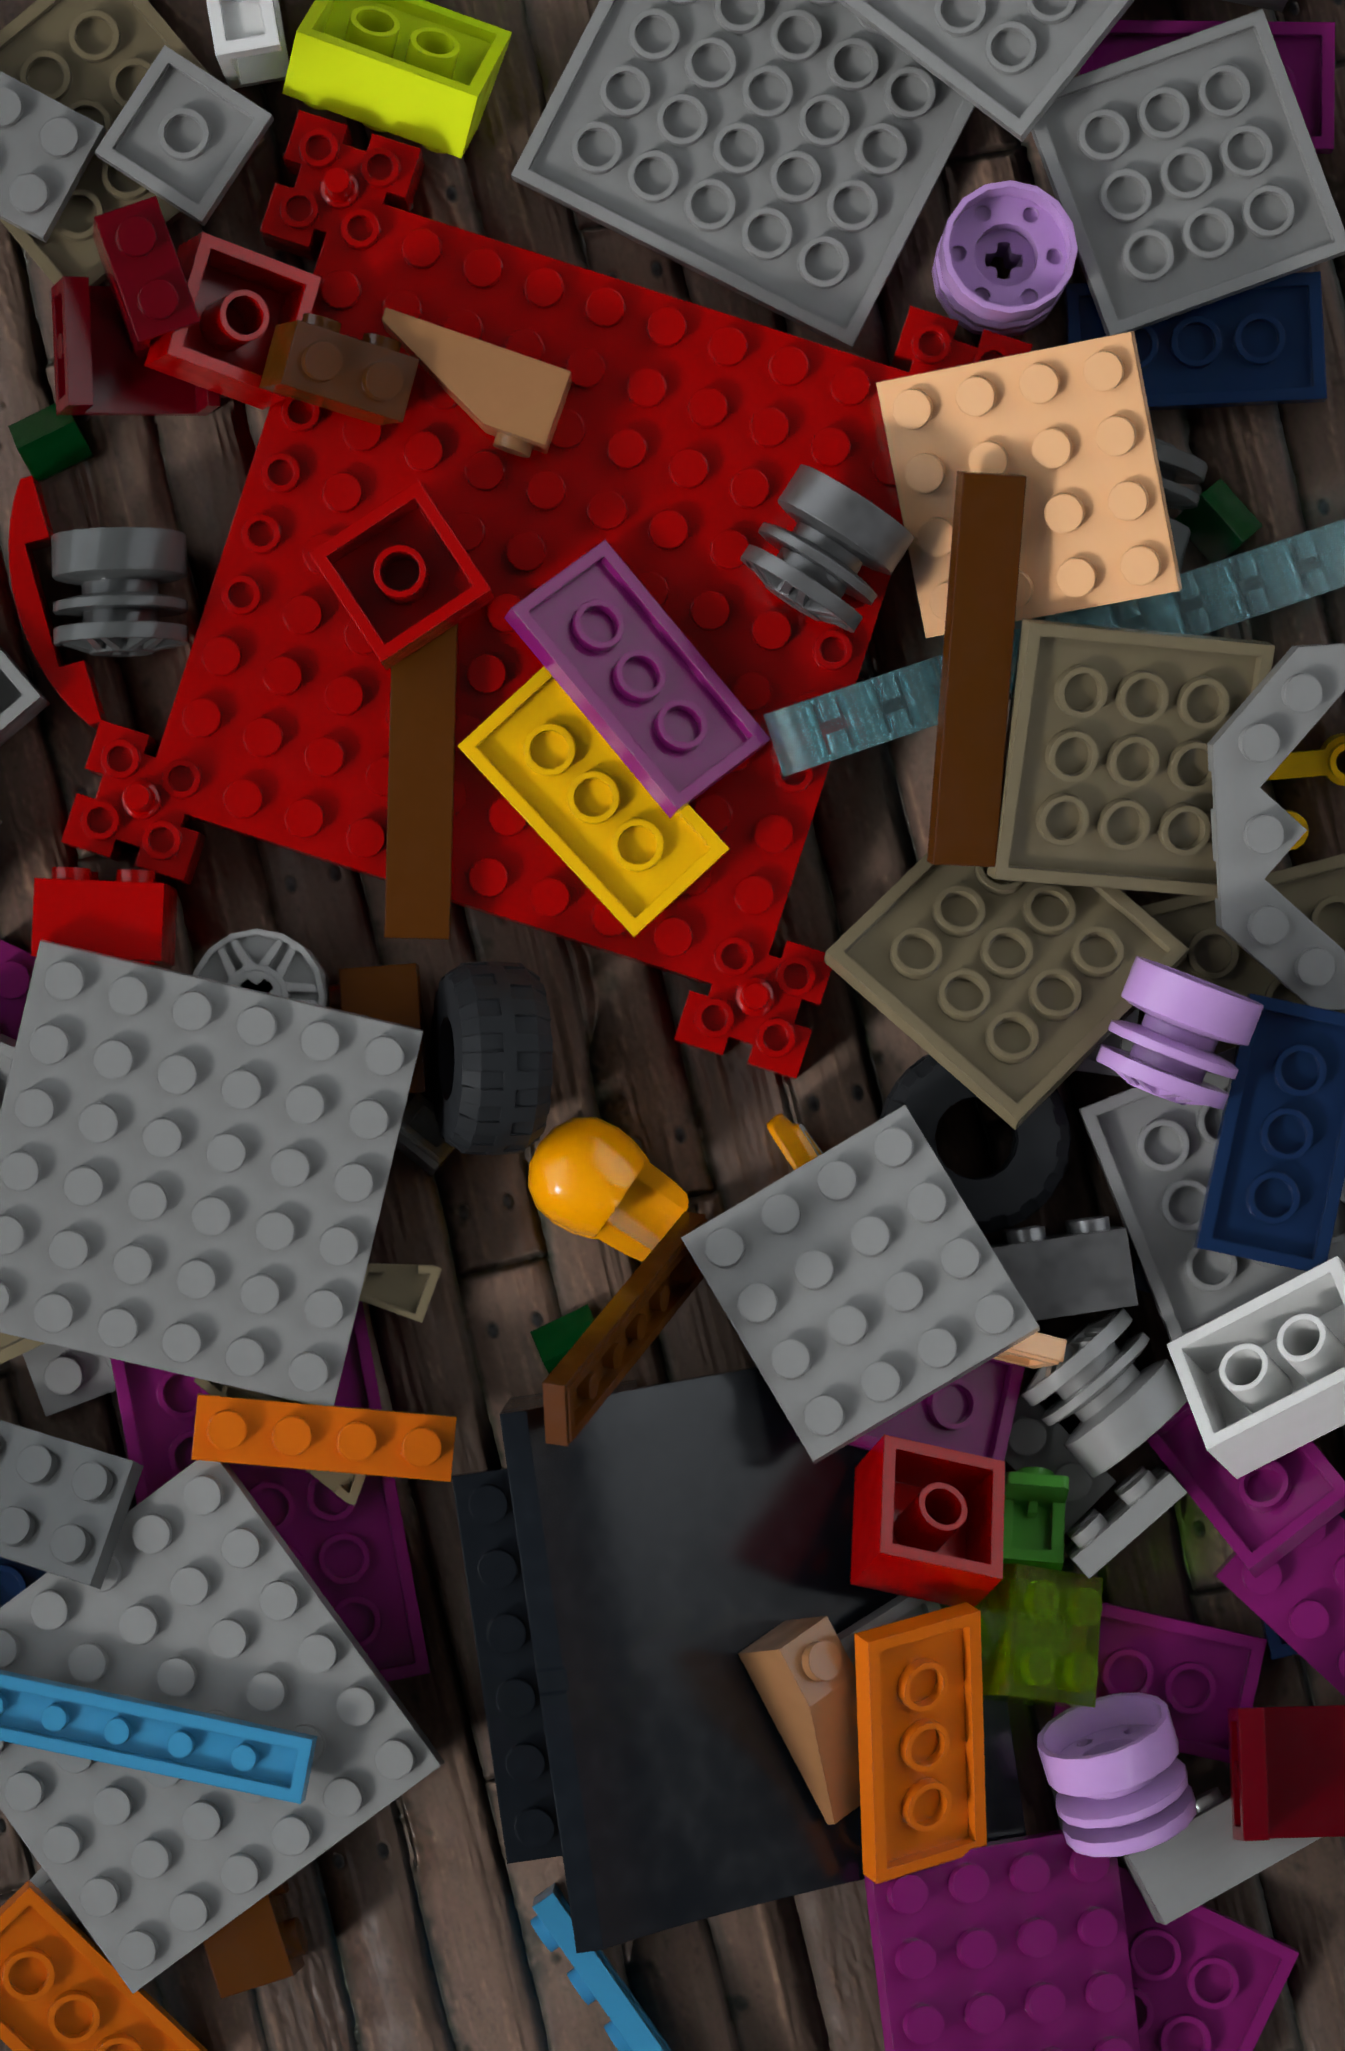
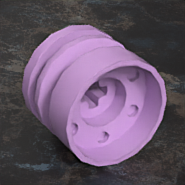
[931,180,1078,337]
[1096,956,1264,1110]
[1037,1692,1197,1857]

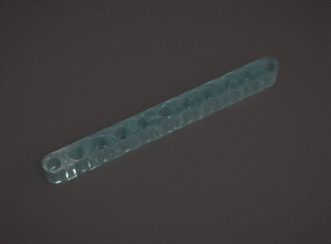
[763,519,1345,777]

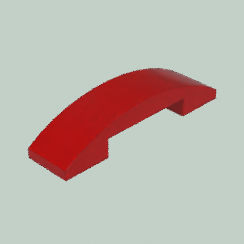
[8,475,107,730]

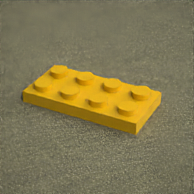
[458,666,730,938]

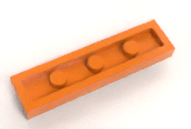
[191,1394,457,1482]

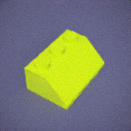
[282,0,512,159]

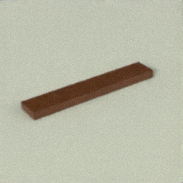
[927,471,1026,867]
[384,623,458,940]
[542,1212,708,1447]

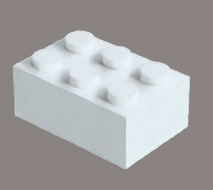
[1166,1256,1345,1479]

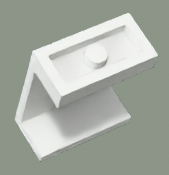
[206,0,289,89]

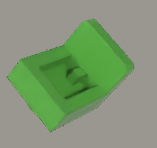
[1003,1467,1069,1573]

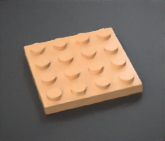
[876,331,1182,638]

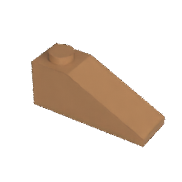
[382,308,572,458]
[738,1616,860,1825]

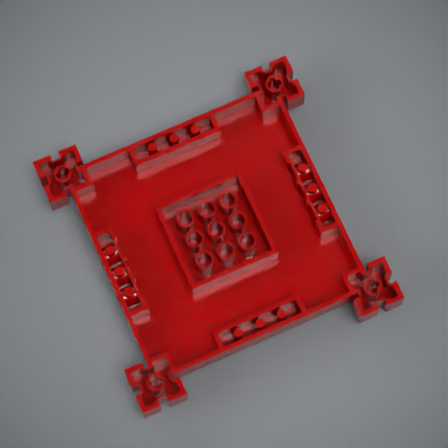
[61,110,1032,1080]

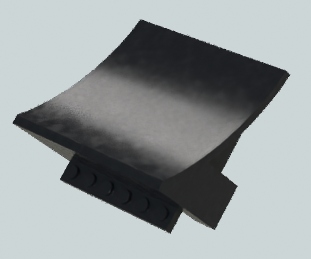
[452,1366,1026,1954]

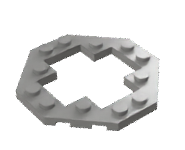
[1207,643,1345,1010]

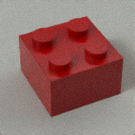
[144,232,321,410]
[309,480,495,670]
[31,867,178,966]
[850,1434,1005,1607]

